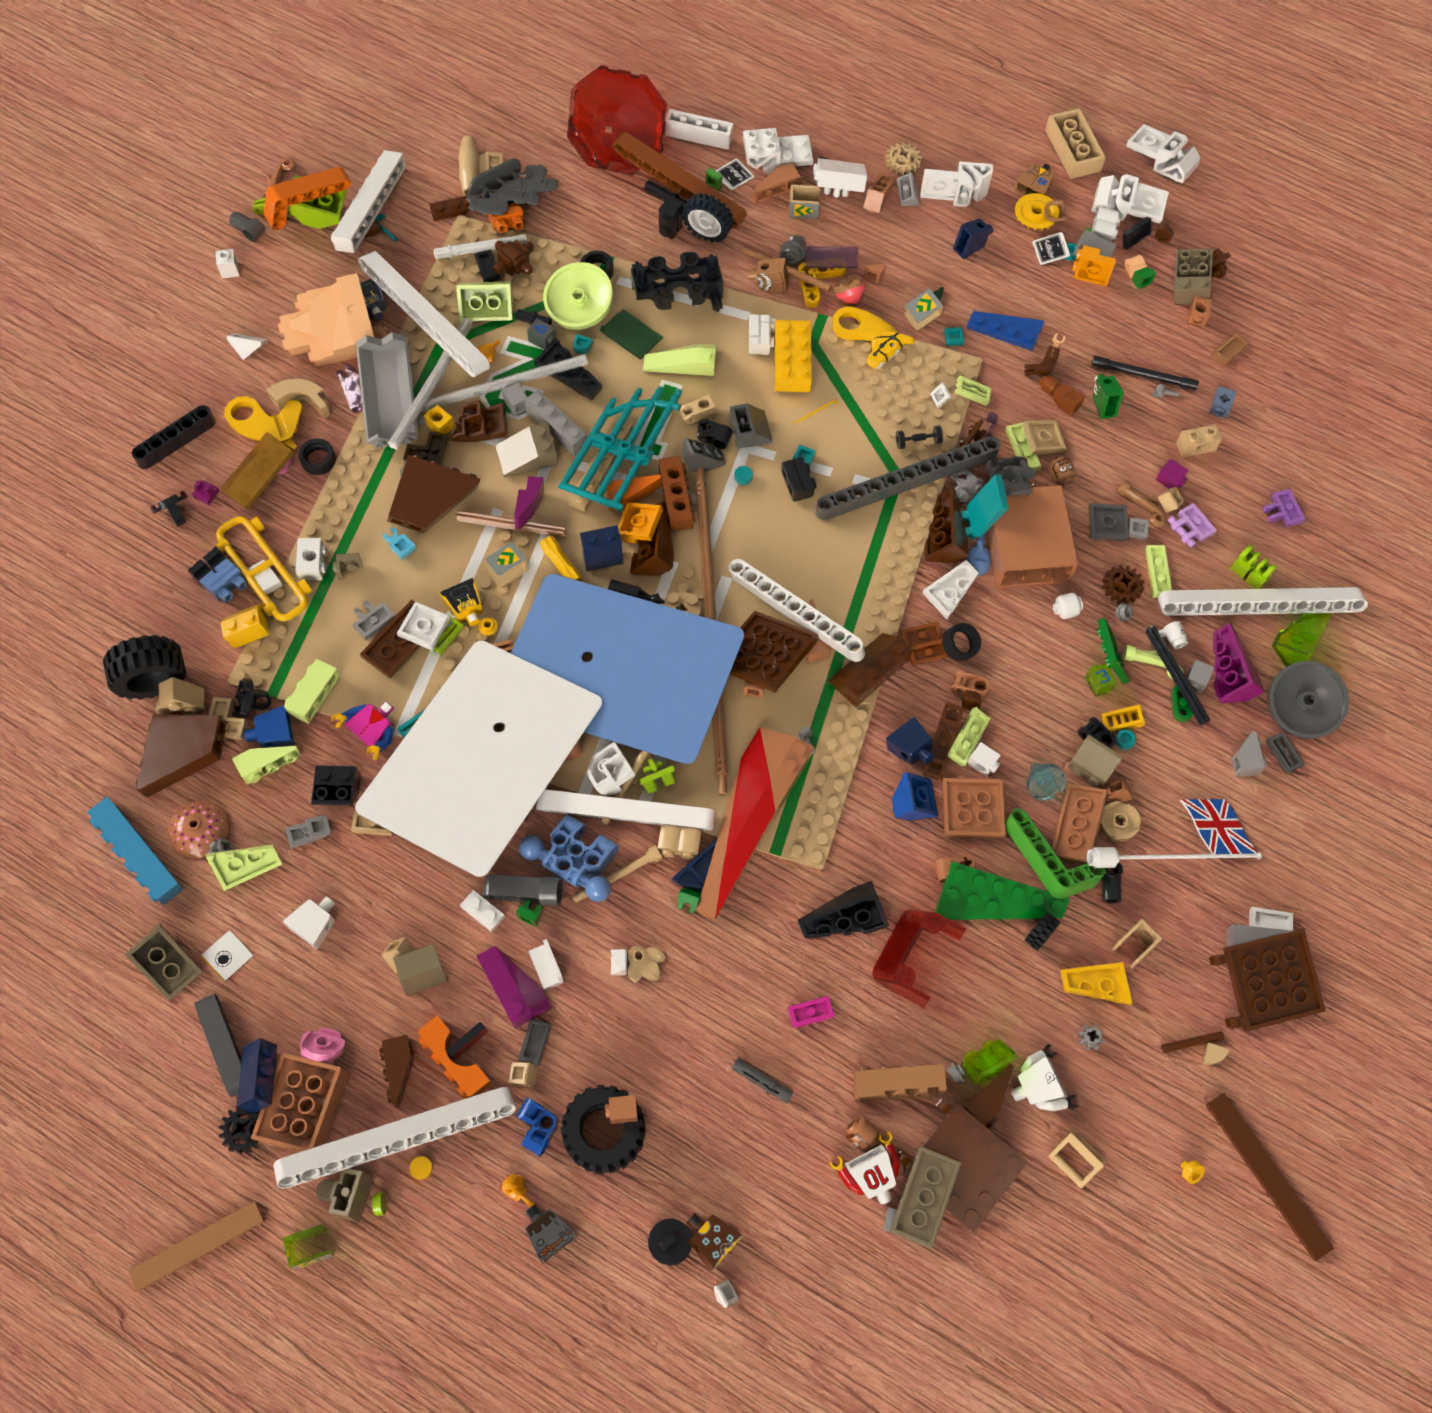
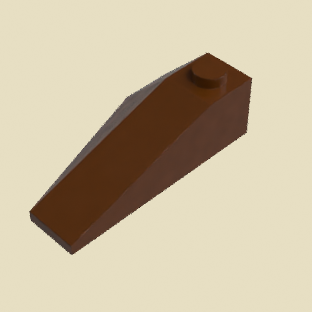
[924,487,969,563]
[630,501,674,576]

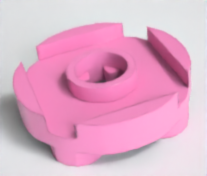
[300,1028,345,1064]

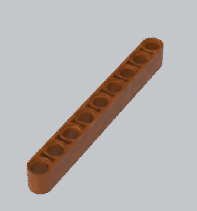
[612,132,747,229]

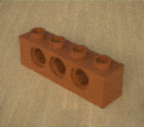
[658,456,696,532]

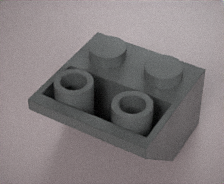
[729,403,773,449]

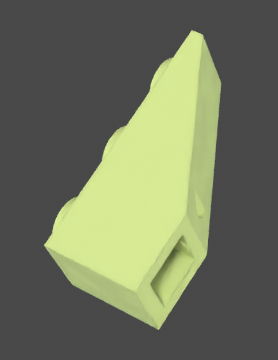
[232,746,301,785]

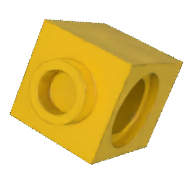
[424,405,455,434]

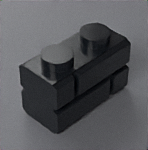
[658,197,683,239]
[781,457,817,502]

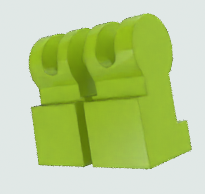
[1230,544,1277,589]

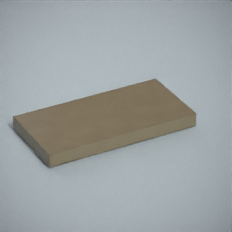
[889,1146,962,1250]

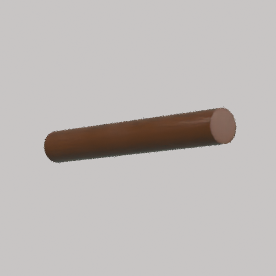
[1161,1031,1225,1053]

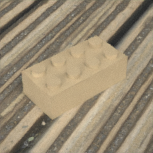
[1045,108,1106,179]

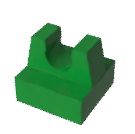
[678,887,701,913]
[516,899,543,927]

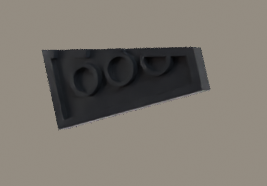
[534,338,602,401]

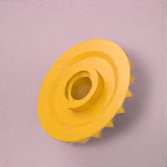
[1014,193,1059,231]

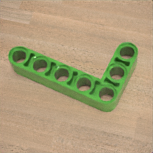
[1005,808,1105,899]

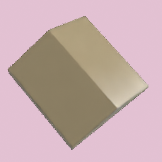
[393,943,447,996]

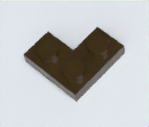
[403,431,449,464]

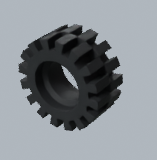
[1024,912,1061,951]

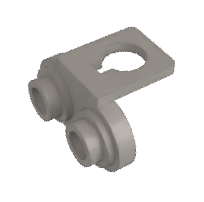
[951,469,986,503]

